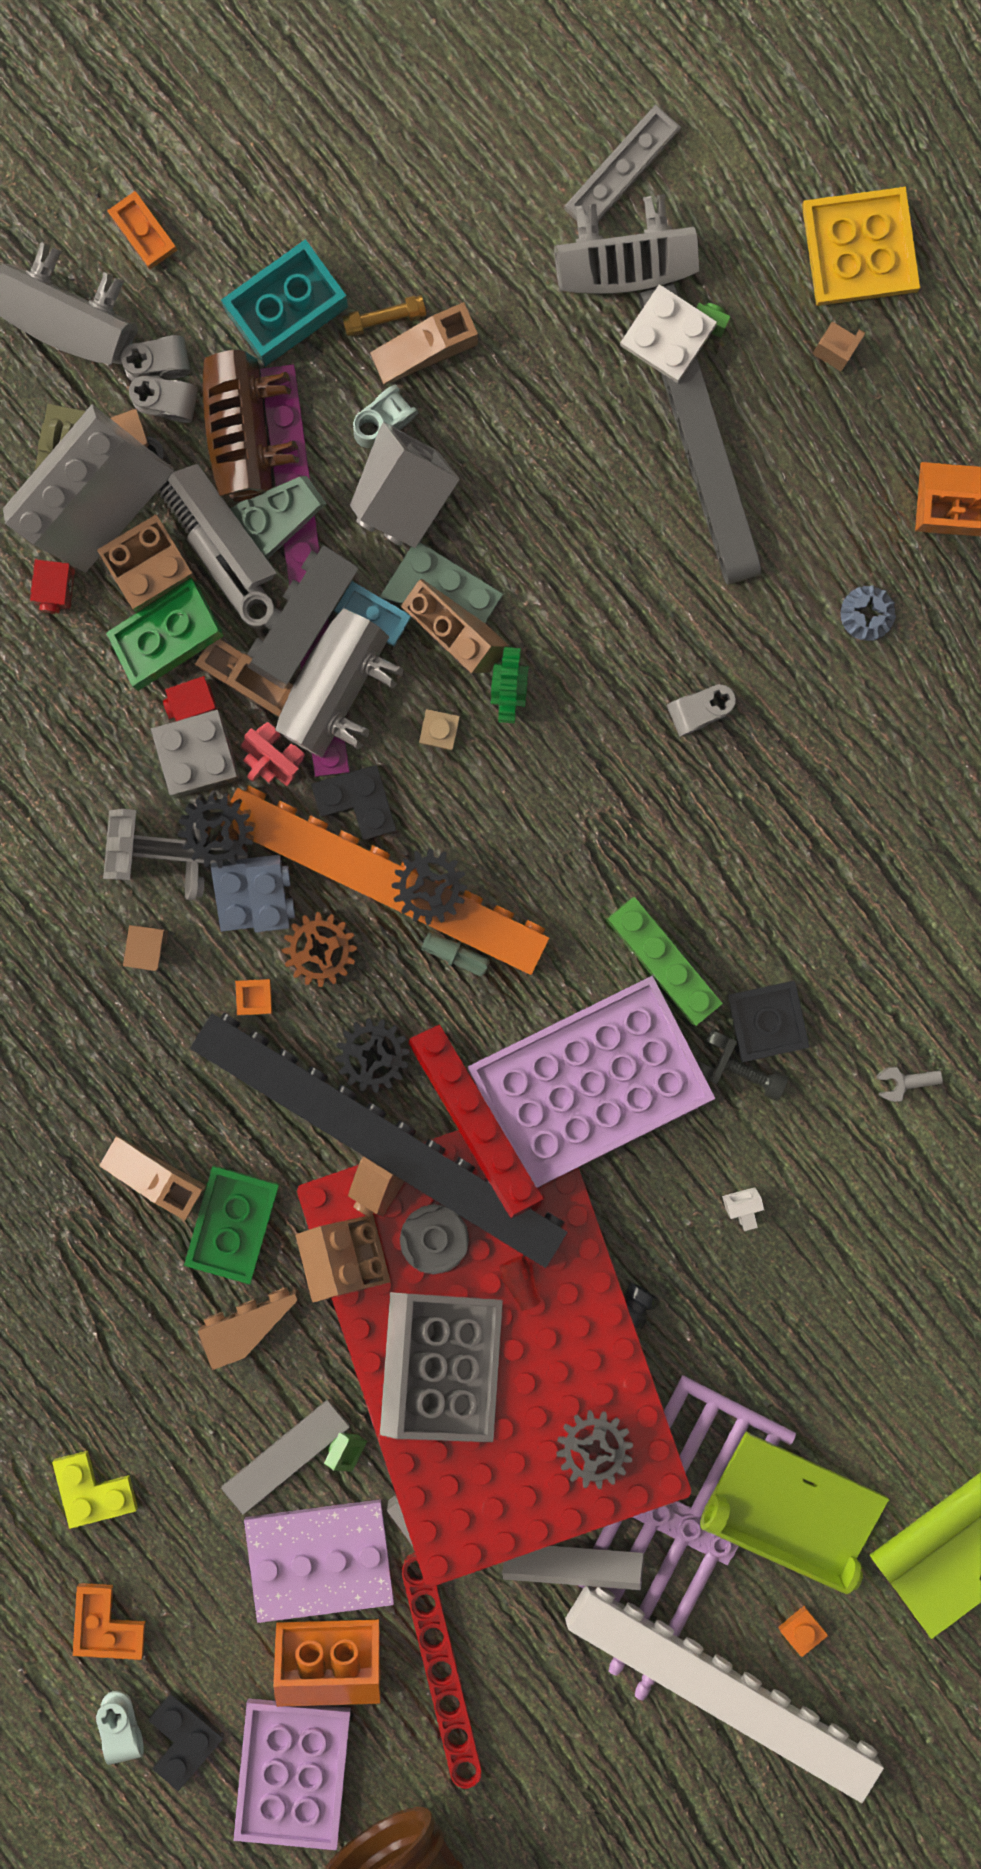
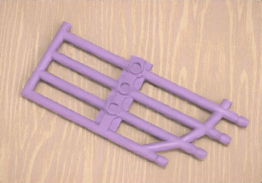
[578,1375,796,1700]

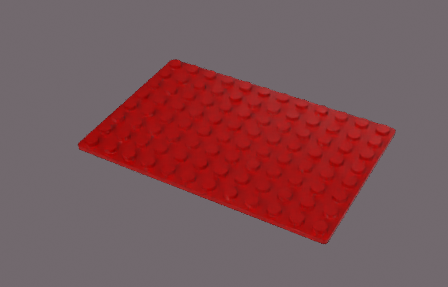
[297,1130,691,1587]

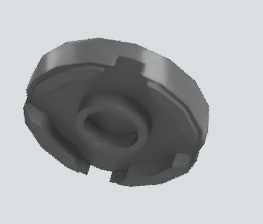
[399,1204,469,1275]

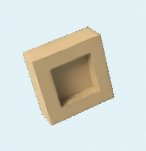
[419,709,460,751]

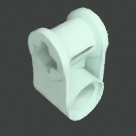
[353,384,418,448]
[96,1691,144,1765]

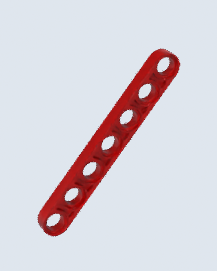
[402,1552,481,1789]

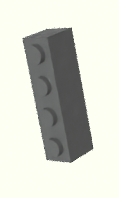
[247,545,358,689]

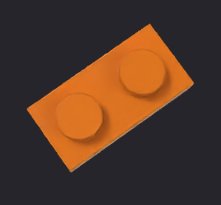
[107,191,177,270]

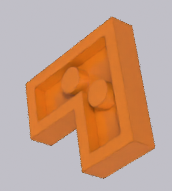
[73,1583,146,1660]

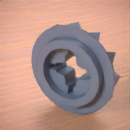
[840,585,896,641]

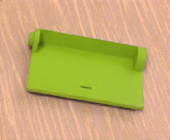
[700,1432,889,1594]

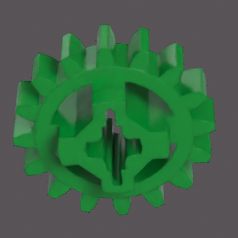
[491,647,529,723]

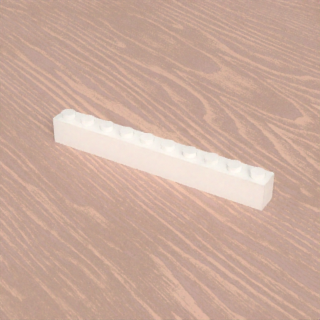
[565,1586,884,1803]

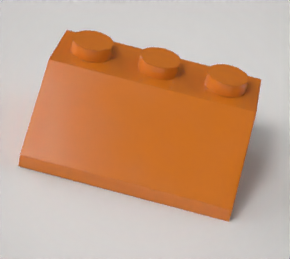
[273,1619,381,1707]

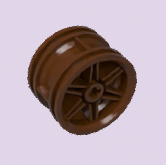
[324,1807,465,1869]

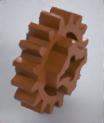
[282,912,358,987]

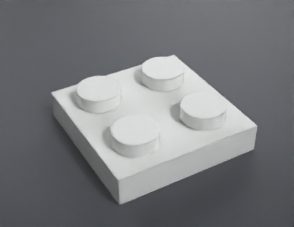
[620,284,717,383]

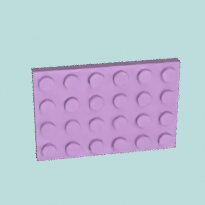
[468,975,715,1188]

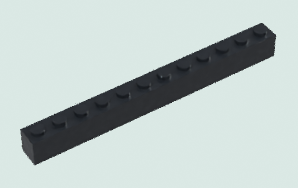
[190,1012,568,1268]

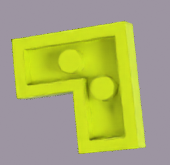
[52,1450,138,1529]

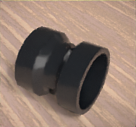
[625,1282,660,1330]

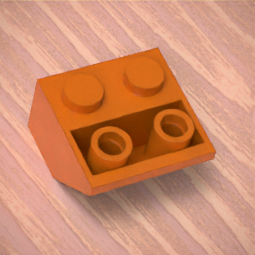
[915,462,981,537]

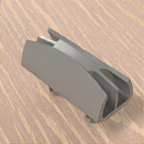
[554,194,699,293]
[0,241,138,364]
[275,608,403,758]

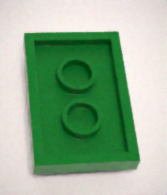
[106,578,224,691]
[184,1165,280,1285]

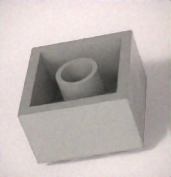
[151,710,241,798]

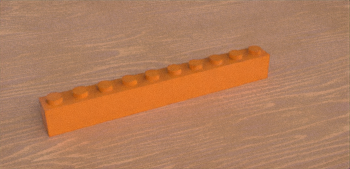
[220,785,549,975]

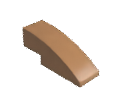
[194,639,293,717]

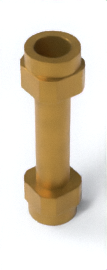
[342,295,426,337]

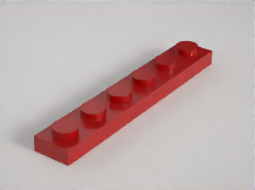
[408,1024,543,1219]

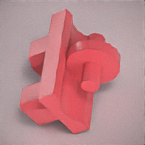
[240,722,305,786]

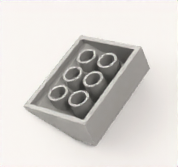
[3,404,174,573]
[380,1292,503,1442]

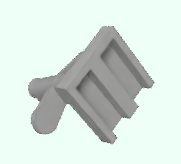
[103,803,248,900]

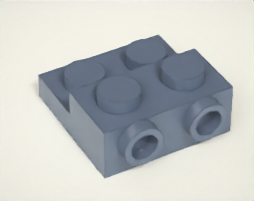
[211,855,295,932]

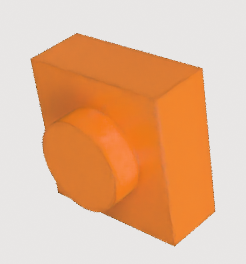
[235,979,273,1015]
[778,1605,828,1657]

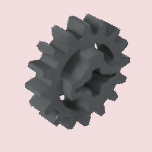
[556,1410,633,1489]

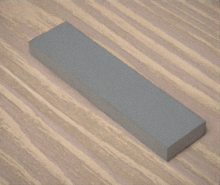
[564,104,681,223]
[168,464,276,590]
[221,1398,350,1515]
[502,1546,644,1590]

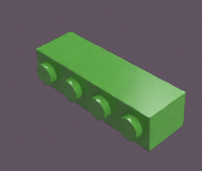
[605,897,723,1026]

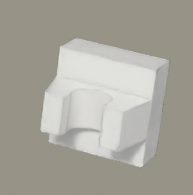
[722,1187,764,1231]

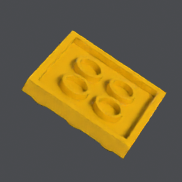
[802,187,920,306]

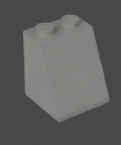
[350,422,459,548]

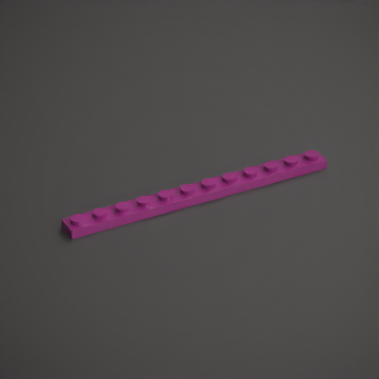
[260,364,350,778]

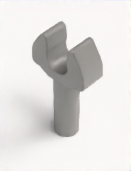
[876,1066,943,1102]

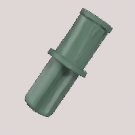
[421,930,490,976]

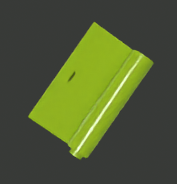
[870,1472,981,1639]

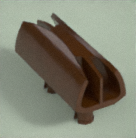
[203,349,299,502]

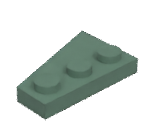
[230,476,327,560]
[380,542,503,624]

